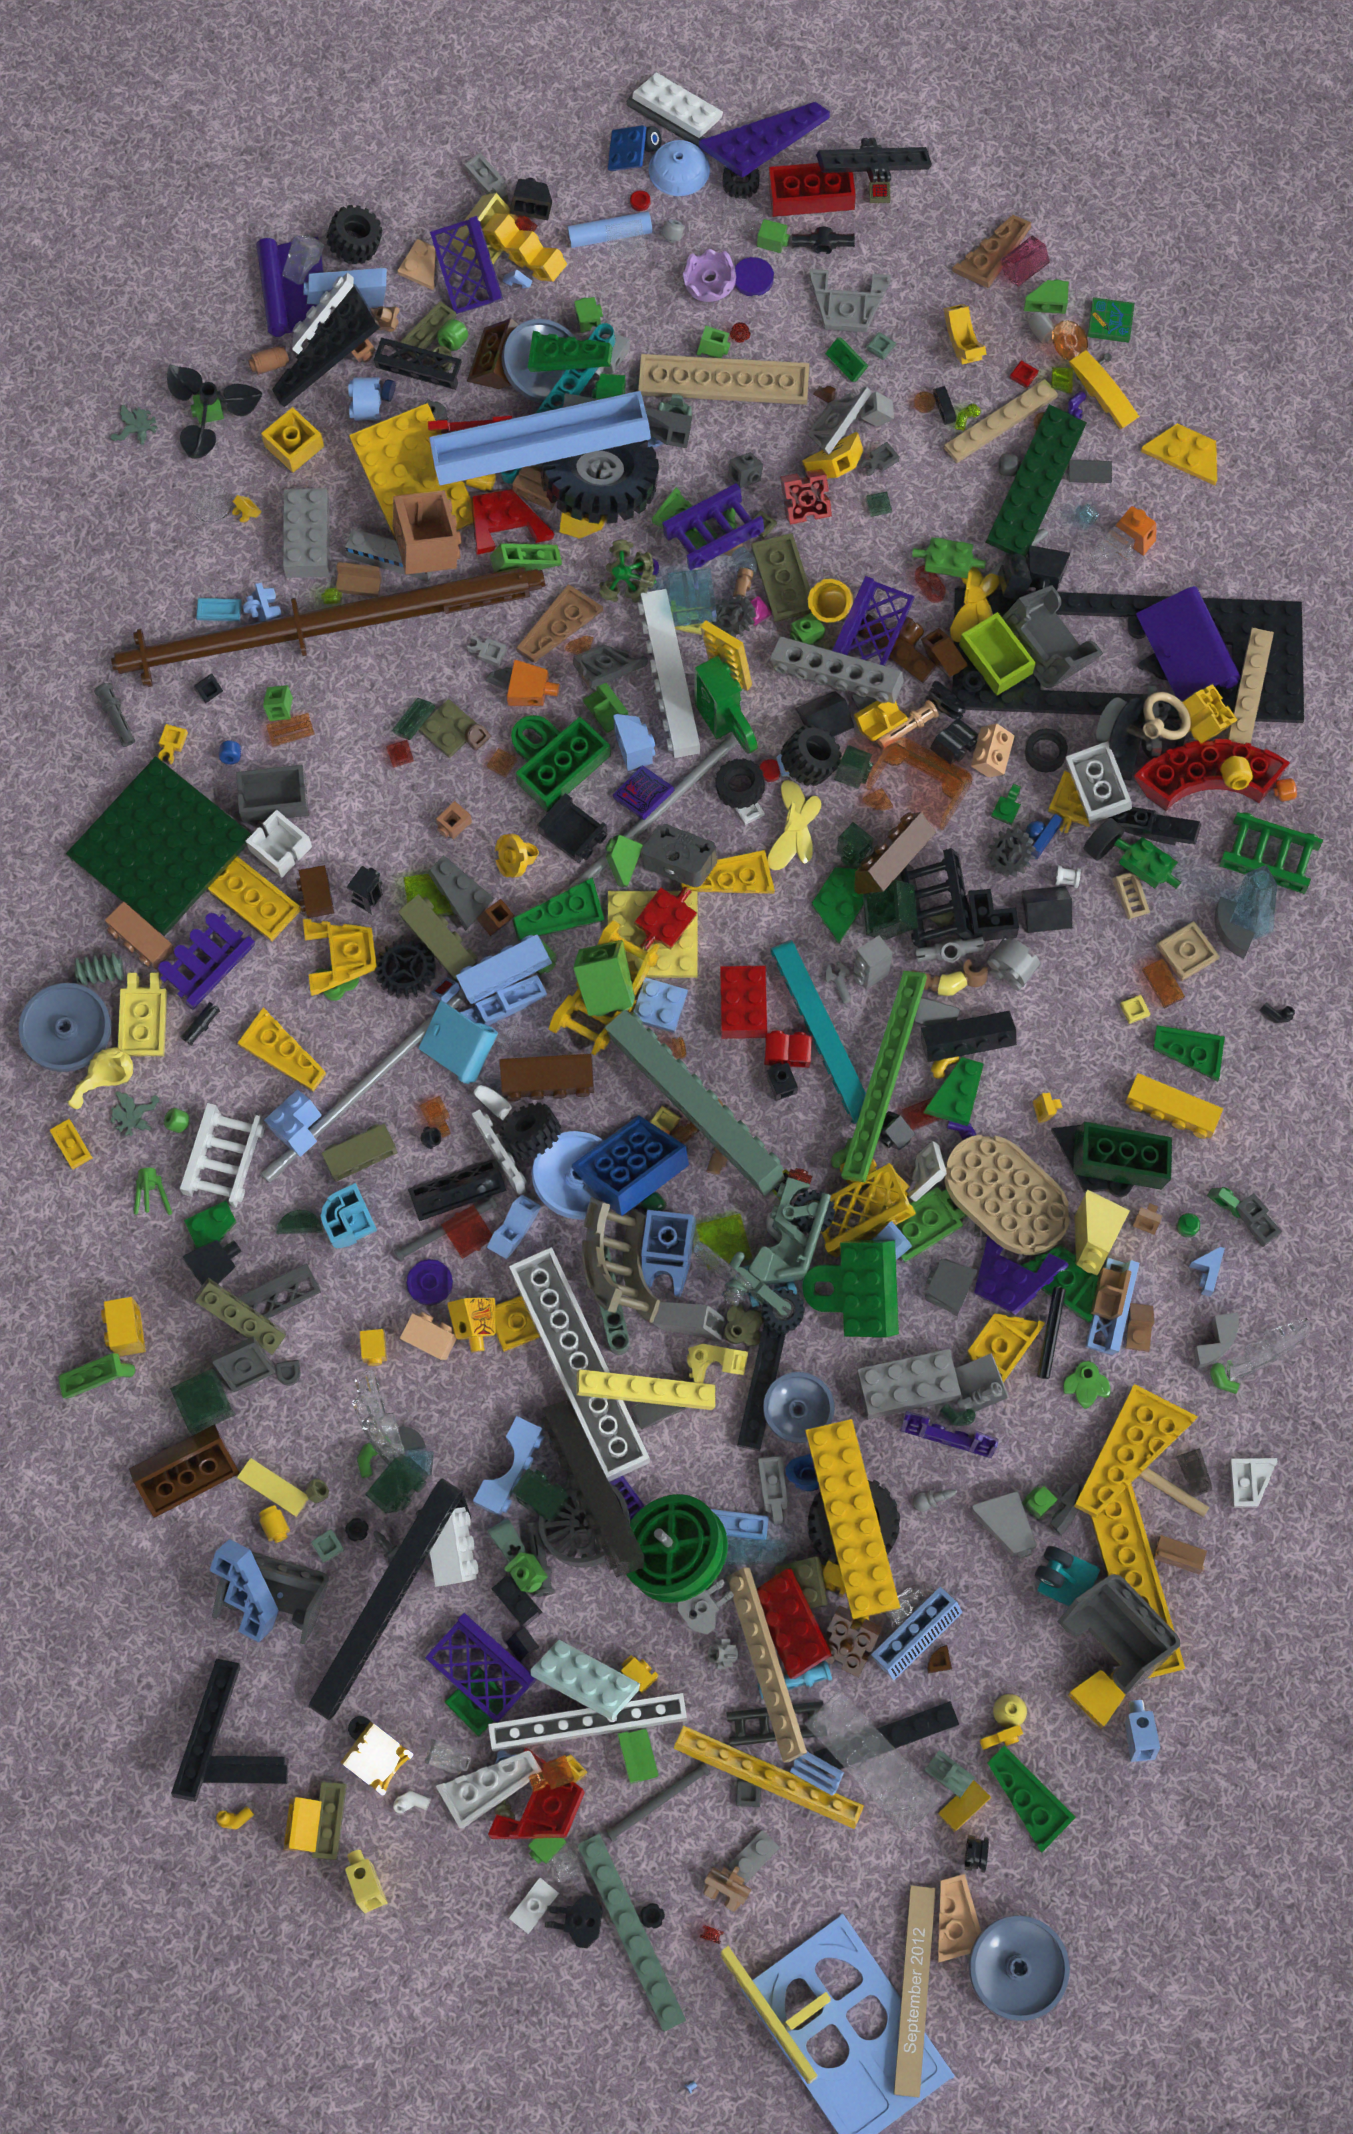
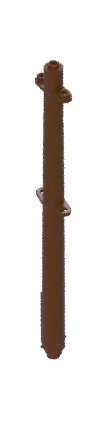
[111,566,546,687]

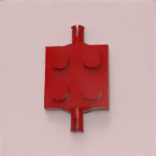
[634,887,697,951]

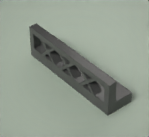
[234,1263,321,1334]

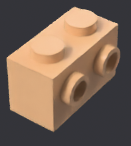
[971,723,1015,778]
[400,1311,457,1360]

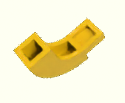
[943,304,987,365]

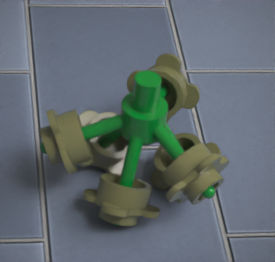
[599,539,657,603]

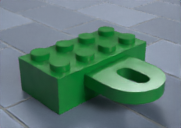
[695,656,758,754]
[511,715,611,812]
[802,1240,899,1338]

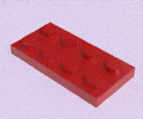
[756,1569,832,1679]

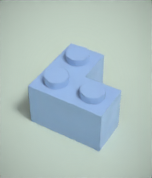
[264,1089,322,1157]

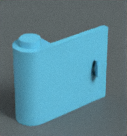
[418,1001,498,1084]

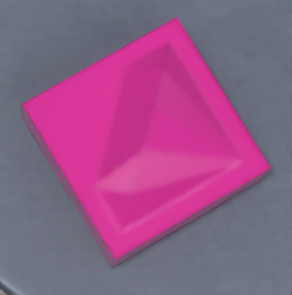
[750,596,772,626]

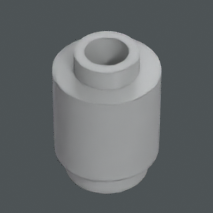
[1028,312,1058,344]

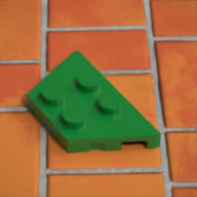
[812,867,872,944]
[1020,1245,1099,1323]

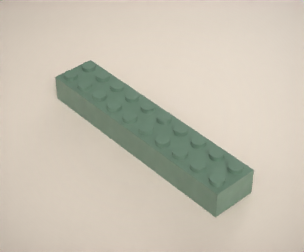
[605,1009,785,1197]

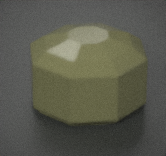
[305,1478,329,1504]

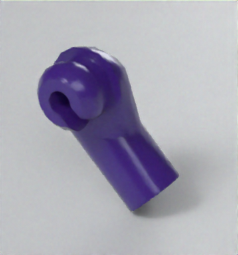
[947,1121,976,1140]

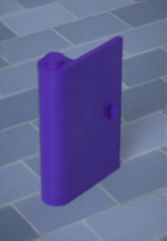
[256,236,324,337]
[1136,586,1241,702]

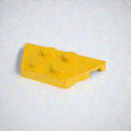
[1141,423,1217,486]
[967,1313,1045,1383]

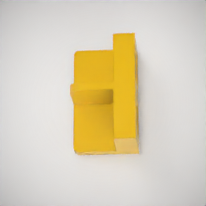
[854,700,908,741]

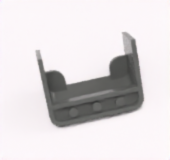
[212,1552,329,1644]

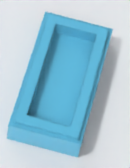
[196,598,242,621]

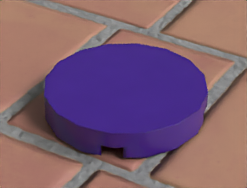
[734,257,774,296]
[406,1259,453,1306]

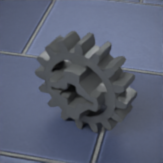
[709,595,756,638]
[988,828,1036,877]

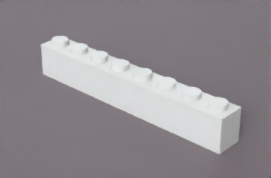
[637,589,700,758]
[488,1693,687,1752]

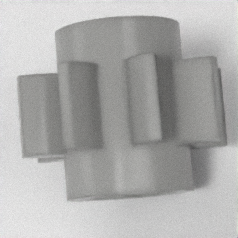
[708,1639,738,1669]

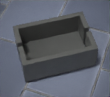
[236,765,309,823]

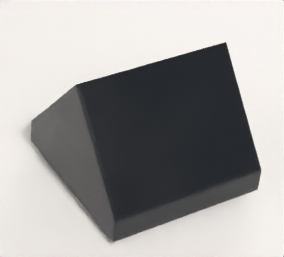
[194,673,223,703]
[506,1628,539,1662]

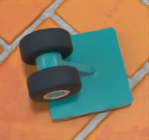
[1035,1546,1100,1607]

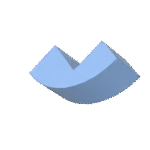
[487,1195,541,1259]

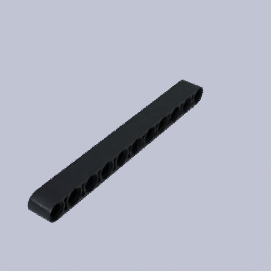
[308,1478,463,1720]

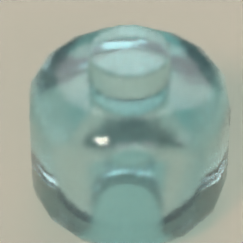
[1074,504,1099,529]

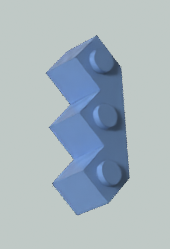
[209,1539,279,1642]

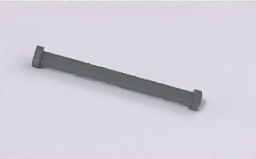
[394,1195,498,1262]
[605,1762,711,1842]

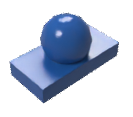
[1026,814,1062,859]

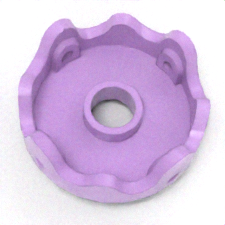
[683,249,736,302]

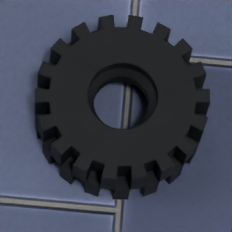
[500,1102,561,1160]

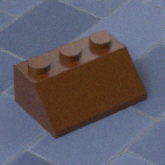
[467,318,519,389]

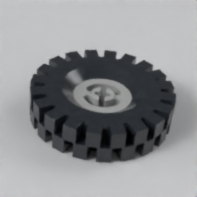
[541,440,659,524]

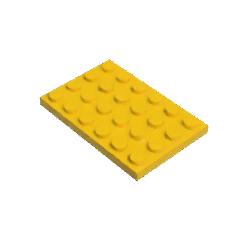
[349,403,474,541]

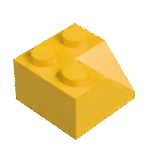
[261,407,324,473]
[101,1297,146,1357]

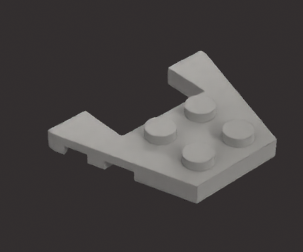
[809,269,891,332]

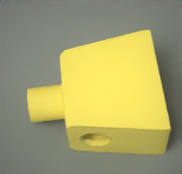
[345,1850,388,1913]

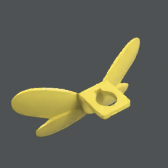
[767,780,821,870]

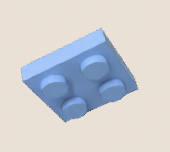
[633,978,688,1033]

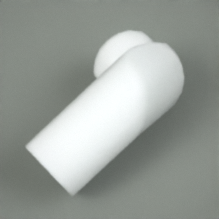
[393,1791,431,1814]

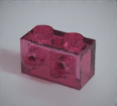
[1001,235,1050,287]

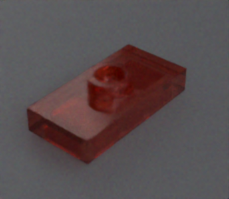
[902,1097,942,1131]

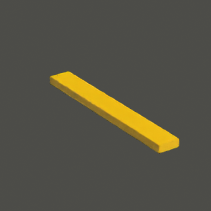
[673,1725,864,1829]

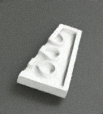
[292,272,354,355]
[436,1751,543,1829]

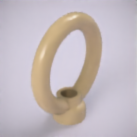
[1143,692,1191,740]

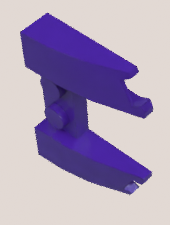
[900,1411,999,1459]

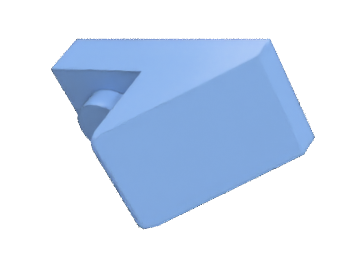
[1189,1247,1225,1297]

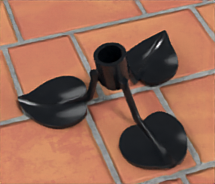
[167,364,262,459]

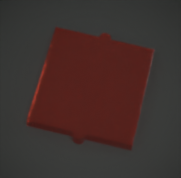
[441,1204,492,1259]

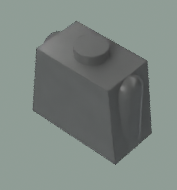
[925,1259,977,1316]

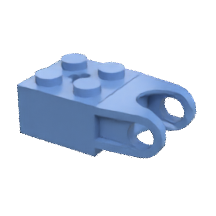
[641,1210,696,1297]

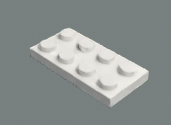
[632,72,723,138]

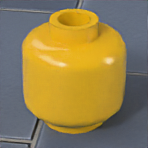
[1220,756,1253,790]

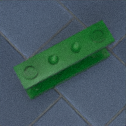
[1219,812,1323,894]

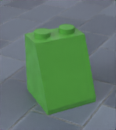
[573,940,635,1017]

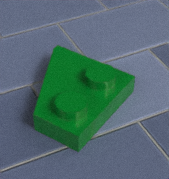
[184,1201,236,1249]

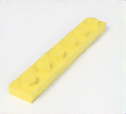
[576,1369,715,1410]

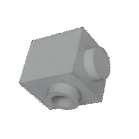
[861,392,894,426]

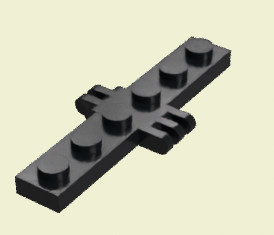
[816,138,932,182]

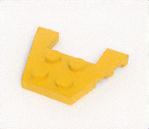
[303,919,377,996]

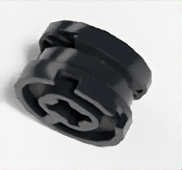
[964,1835,989,1873]

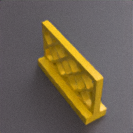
[821,1163,916,1258]

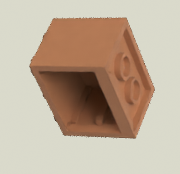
[392,490,461,575]

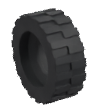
[715,758,765,809]

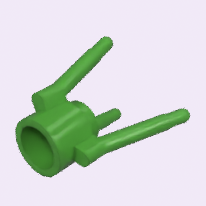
[134,1168,172,1215]

